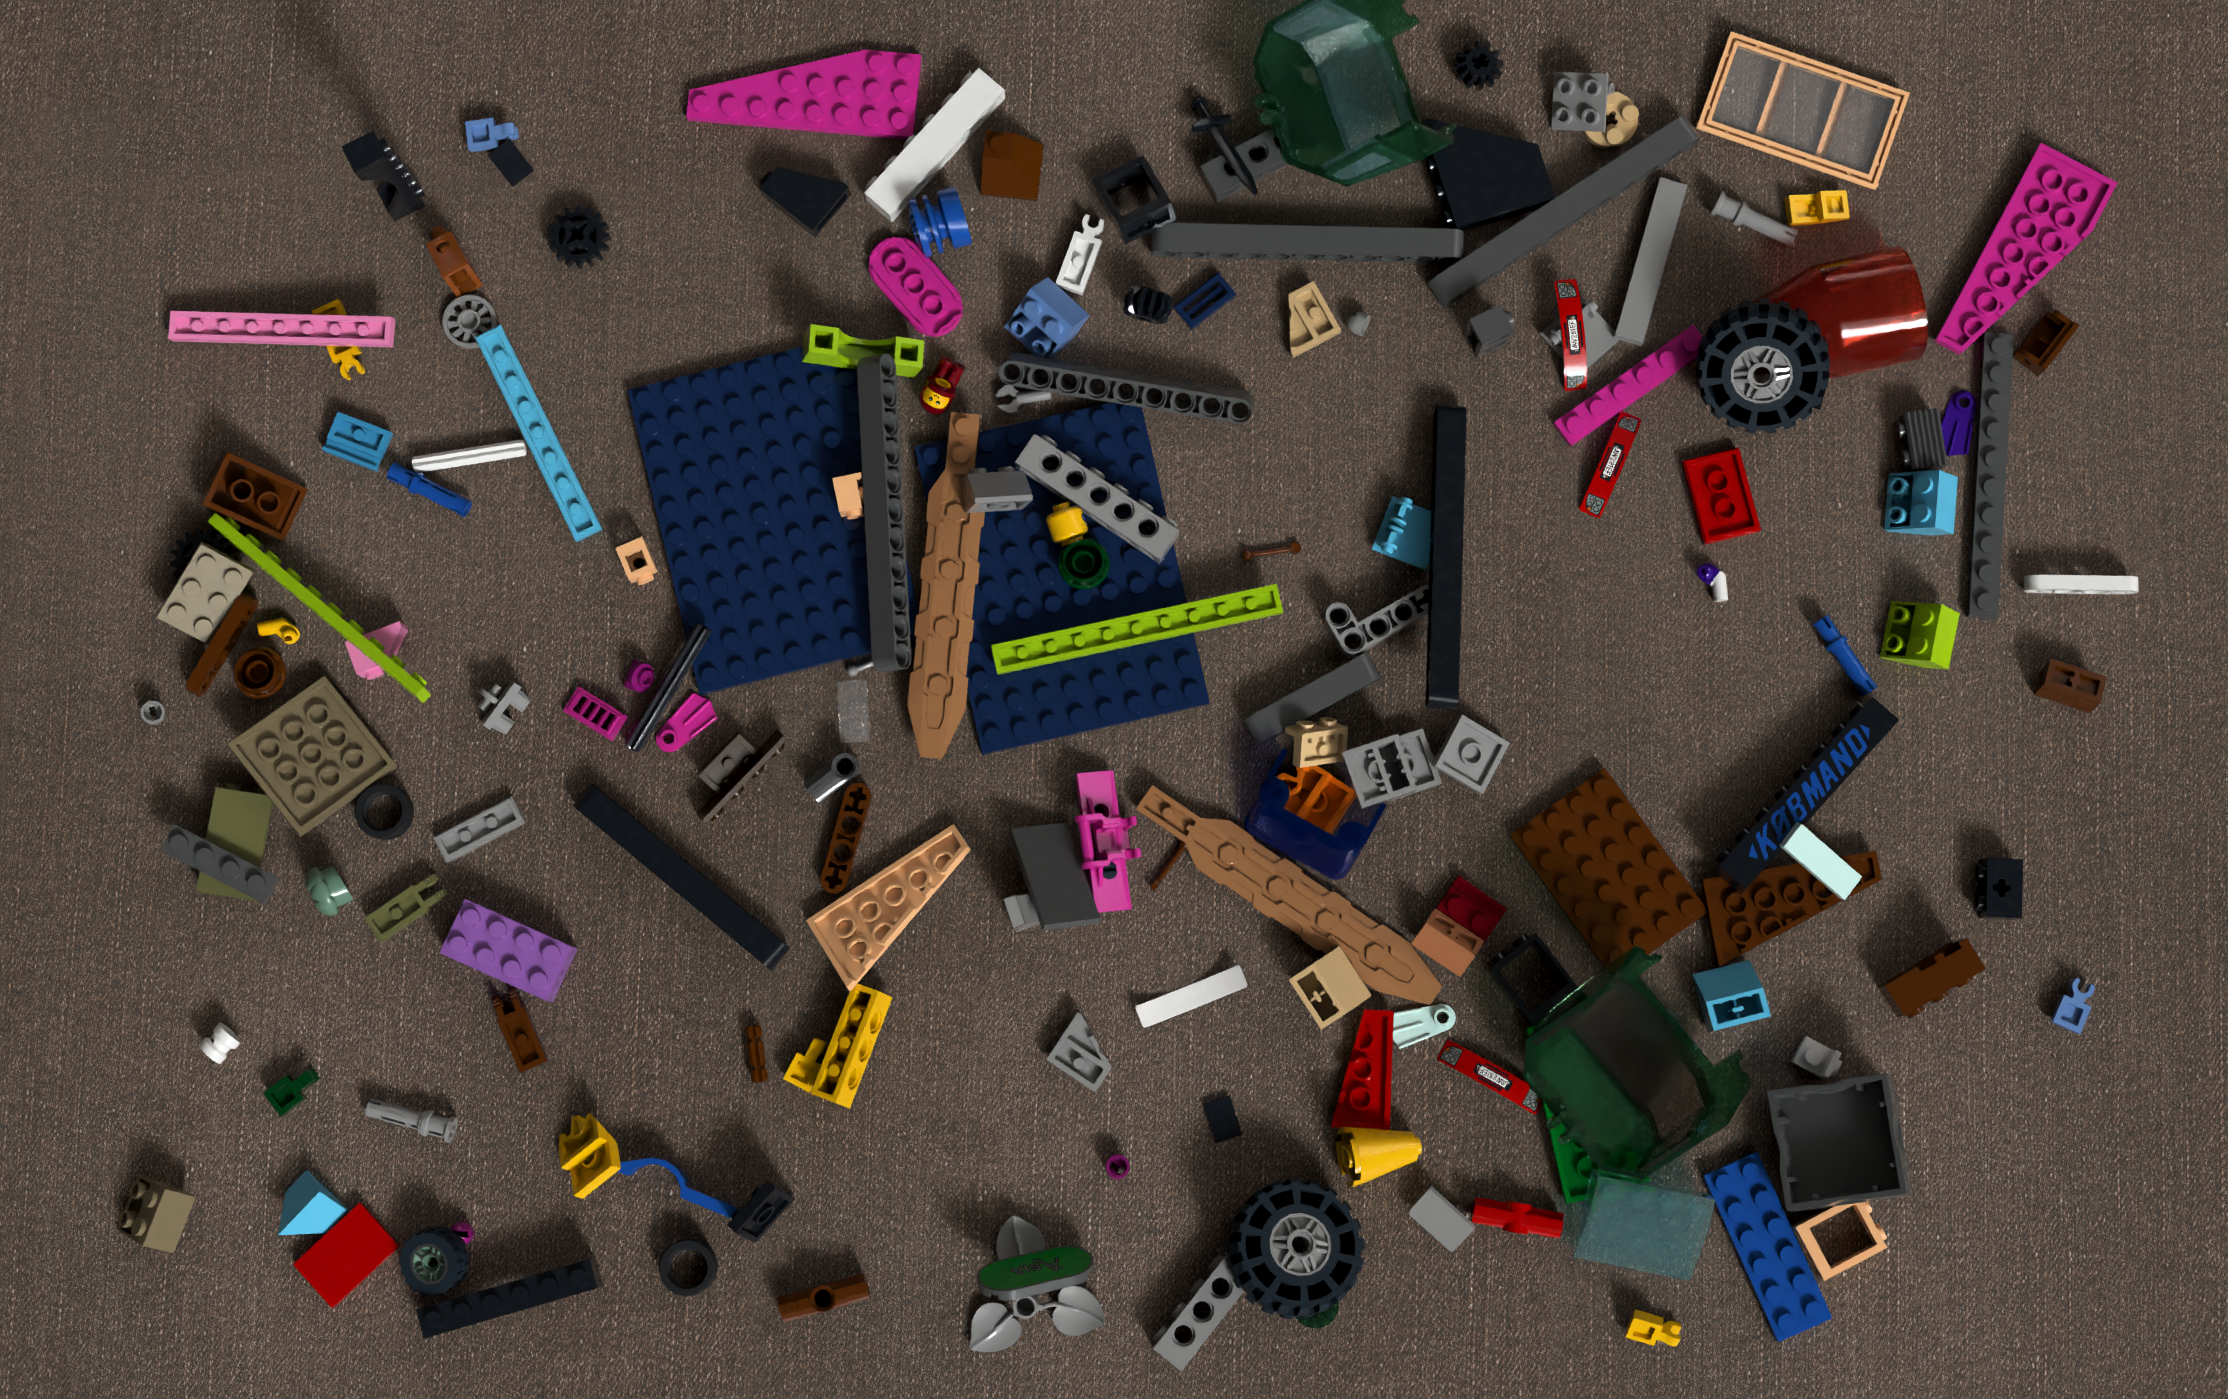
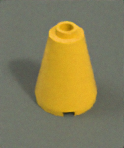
[1336,1127,1422,1187]

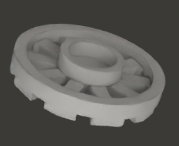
[442,295,498,349]

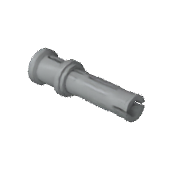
[1710,191,1798,247]
[365,1098,458,1143]

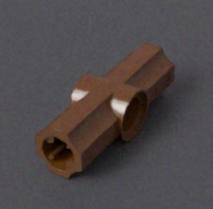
[777,1273,871,1323]

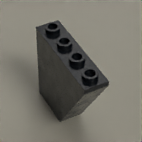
[1417,118,1555,231]

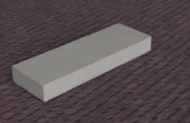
[433,796,526,863]

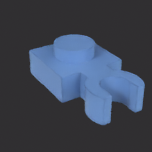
[2050,978,2095,1034]

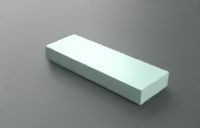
[1779,822,1862,900]

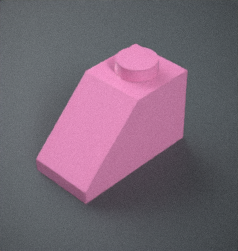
[345,621,408,680]

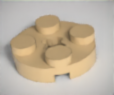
[1582,91,1639,149]

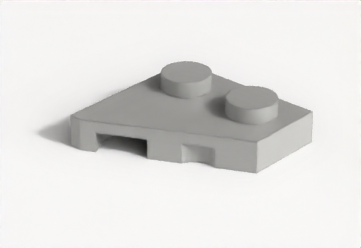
[1046,1012,1112,1093]

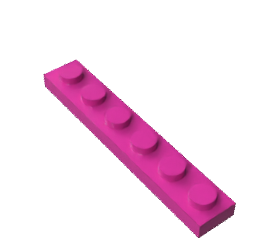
[1553,325,1702,447]

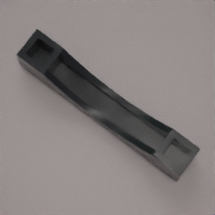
[341,131,426,221]
[416,1257,603,1339]

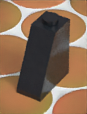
[759,167,851,238]

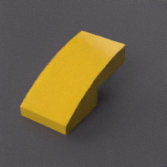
[1784,190,1850,226]

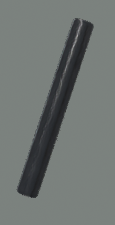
[625,623,712,752]

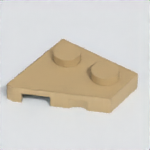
[1288,281,1341,359]

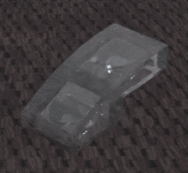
[837,679,870,743]

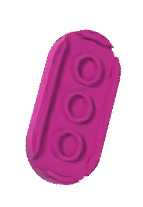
[869,237,963,337]

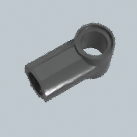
[803,753,861,804]

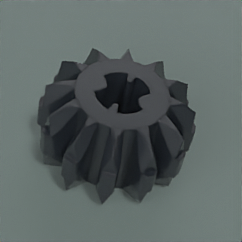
[1454,41,1503,91]
[1123,286,1173,325]

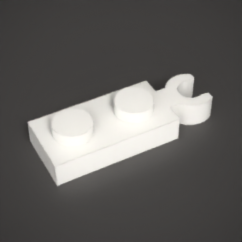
[1055,214,1104,296]

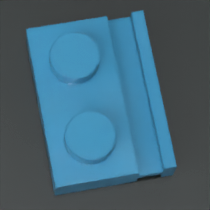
[322,412,393,472]

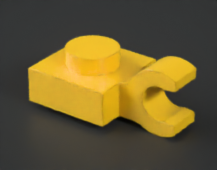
[783,1038,827,1092]
[1625,1309,1681,1346]

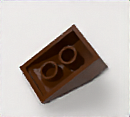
[198,451,308,541]

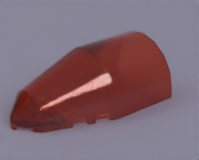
[1750,245,1928,378]

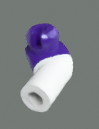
[1696,563,1728,602]

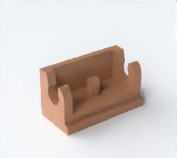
[1411,908,1484,977]

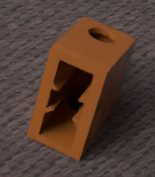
[426,226,483,298]

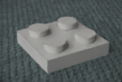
[1431,714,1510,794]

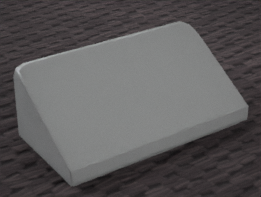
[1408,1186,1476,1252]

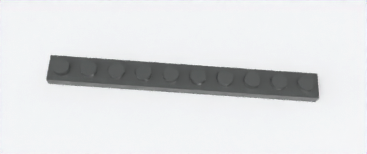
[1966,332,2014,620]

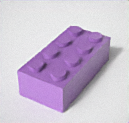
[440,899,578,1002]

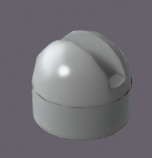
[1346,311,1370,336]
[141,701,165,725]

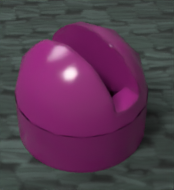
[1105,1155,1130,1180]
[450,1221,474,1245]

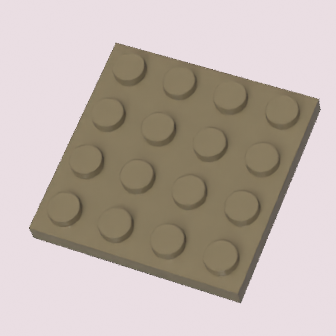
[228,676,397,837]

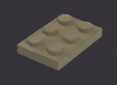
[156,541,254,645]

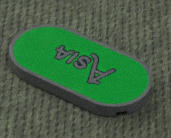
[977,1245,1094,1301]

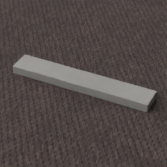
[1614,177,1688,346]

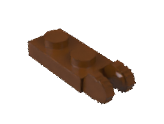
[491,987,549,1073]

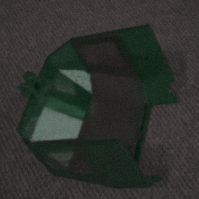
[1524,946,1752,1179]

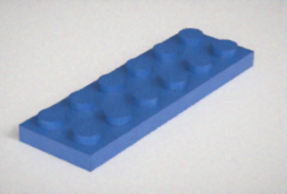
[1701,1152,1832,1342]

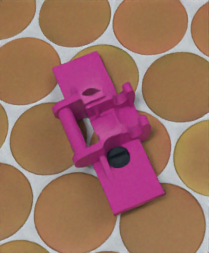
[1074,770,1142,913]

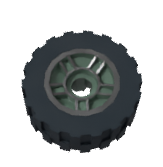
[399,1226,470,1296]

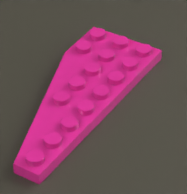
[686,50,922,140]
[1934,143,2117,355]

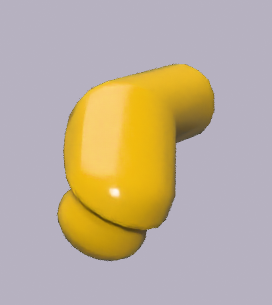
[257,618,300,645]

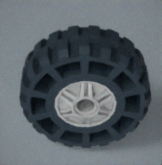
[1696,298,1830,434]
[1225,1179,1365,1319]

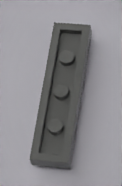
[160,824,280,904]

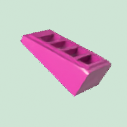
[563,686,628,742]

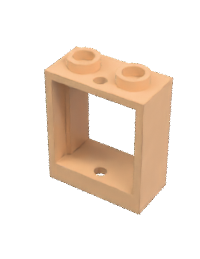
[1791,1202,1887,1281]

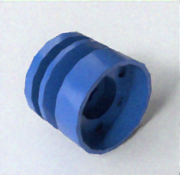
[908,186,972,258]

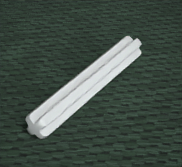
[412,440,527,473]

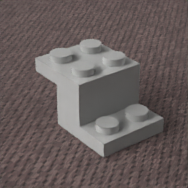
[1341,728,1442,809]

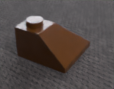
[981,130,1044,201]

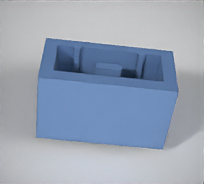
[1004,277,1090,358]

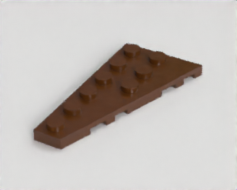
[1701,851,1882,967]

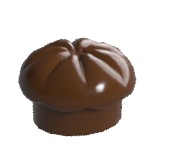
[234,647,286,699]

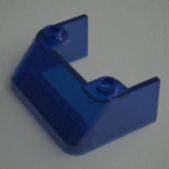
[1244,748,1387,880]

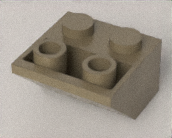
[117,1174,196,1254]

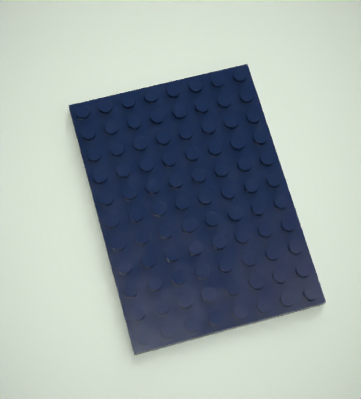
[628,335,919,696]
[914,403,1210,755]

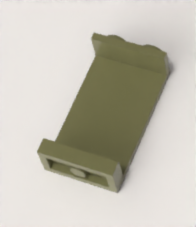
[196,783,273,902]

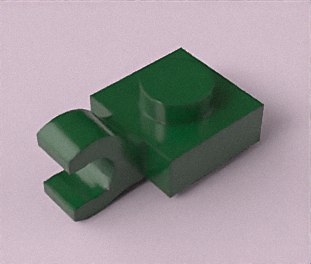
[263,1069,320,1117]

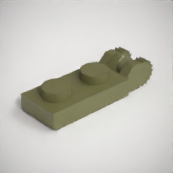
[364,874,449,943]

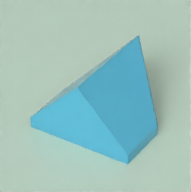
[278,1170,349,1236]

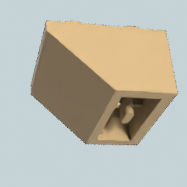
[1289,946,1372,1030]

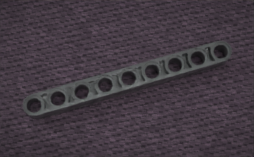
[999,352,1254,424]

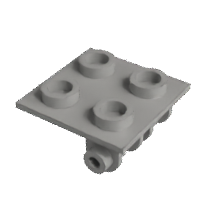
[1551,72,1615,132]
[1540,296,1619,369]

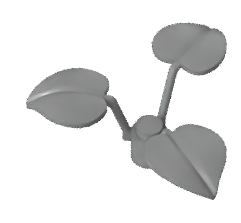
[970,1215,1105,1352]

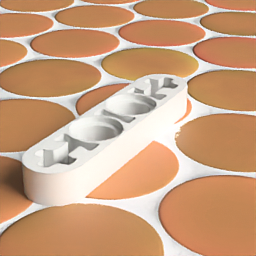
[2024,575,2139,594]

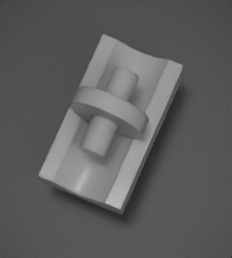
[478,680,531,734]

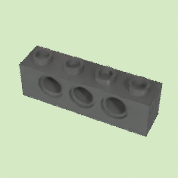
[1199,113,1317,203]

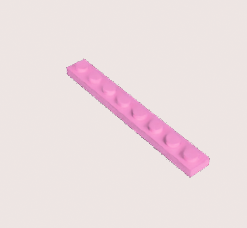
[168,311,395,348]

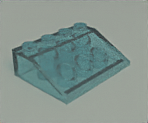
[1573,1169,1715,1281]

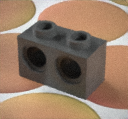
[1464,304,1515,358]

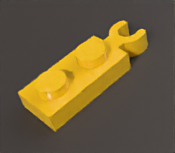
[312,299,365,380]

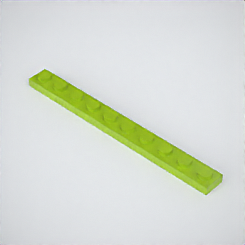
[208,513,431,703]
[991,584,1283,675]

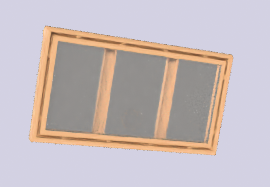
[1696,31,1910,190]

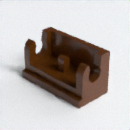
[2012,310,2080,376]
[2034,658,2107,713]

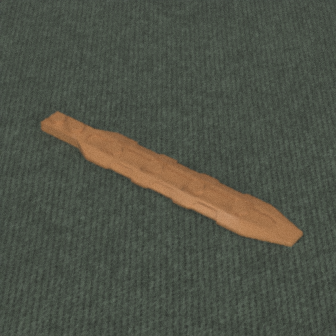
[907,412,985,759]
[1135,785,1442,1005]

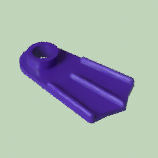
[1941,391,1976,456]

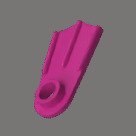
[656,693,718,752]

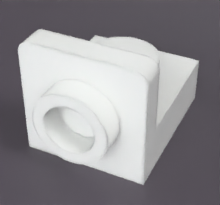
[1791,1036,1842,1079]

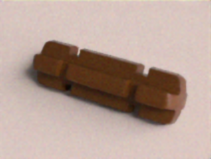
[745,1025,768,1083]

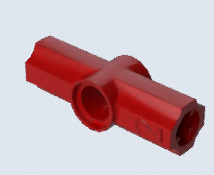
[1470,1197,1564,1238]

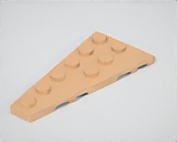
[806,824,971,992]

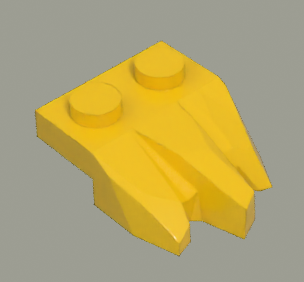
[558,1113,621,1199]

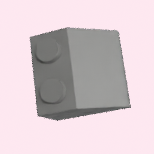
[962,466,1033,513]

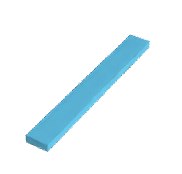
[475,324,603,542]

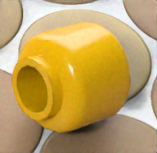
[1046,502,1088,547]

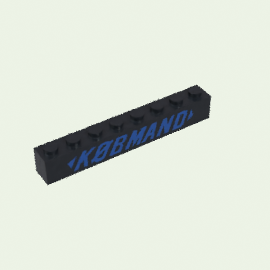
[1714,697,1899,894]

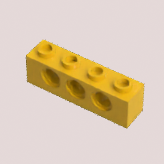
[810,983,893,1109]

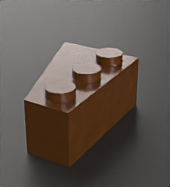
[1878,938,1986,1019]

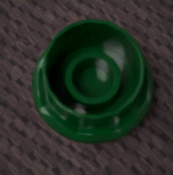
[1057,538,1110,589]

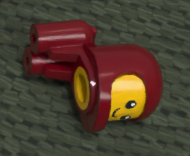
[919,356,965,415]

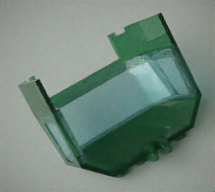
[1252,0,1457,187]

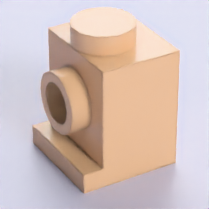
[832,472,864,520]
[615,537,659,585]

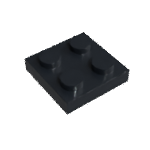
[727,1180,795,1243]

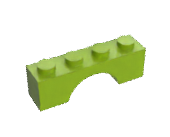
[802,324,924,378]

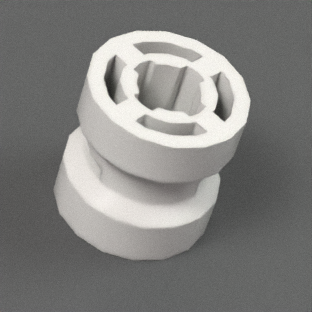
[199,1022,241,1064]

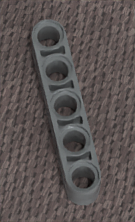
[1244,652,1382,746]

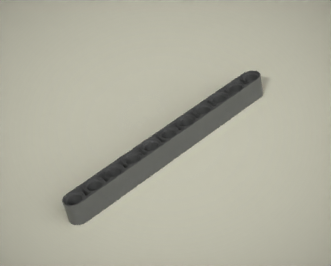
[1428,115,1701,308]
[1151,223,1464,263]
[857,354,911,672]

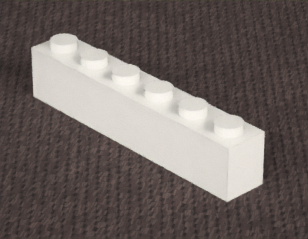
[864,68,1005,222]

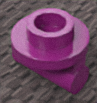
[623,659,654,692]

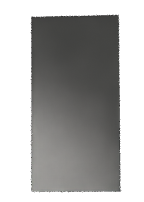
[1009,822,1100,931]

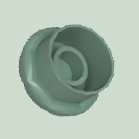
[305,865,353,916]

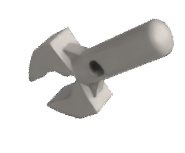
[996,385,1051,415]

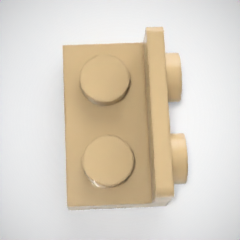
[1285,717,1348,768]

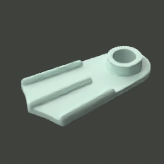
[1393,1004,1456,1049]

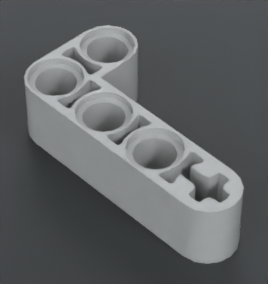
[1324,585,1429,657]

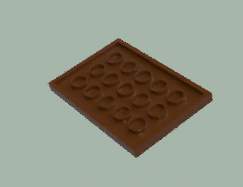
[1509,768,1708,980]

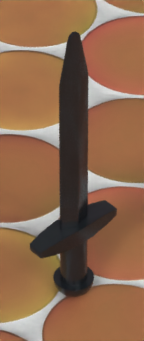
[1191,96,1258,195]

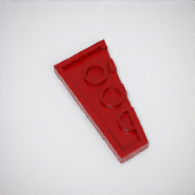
[1331,1009,1394,1130]

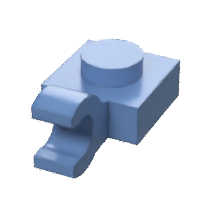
[465,117,519,152]

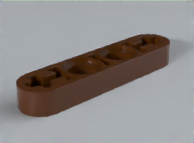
[185,593,259,697]
[820,783,872,894]

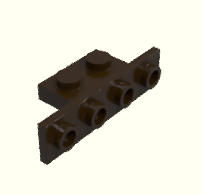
[696,730,788,824]

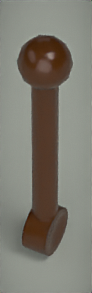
[1241,542,1301,561]
[1150,841,1187,891]

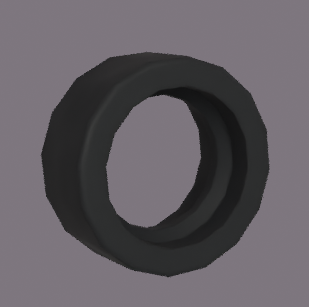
[355,783,414,840]
[659,1239,718,1297]

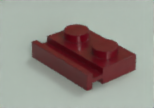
[1436,876,1507,945]

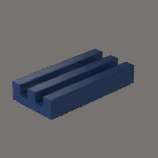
[1173,272,1236,331]

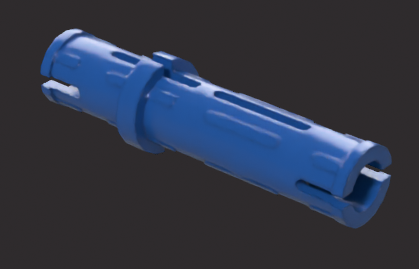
[386,462,473,517]
[1812,615,1878,697]

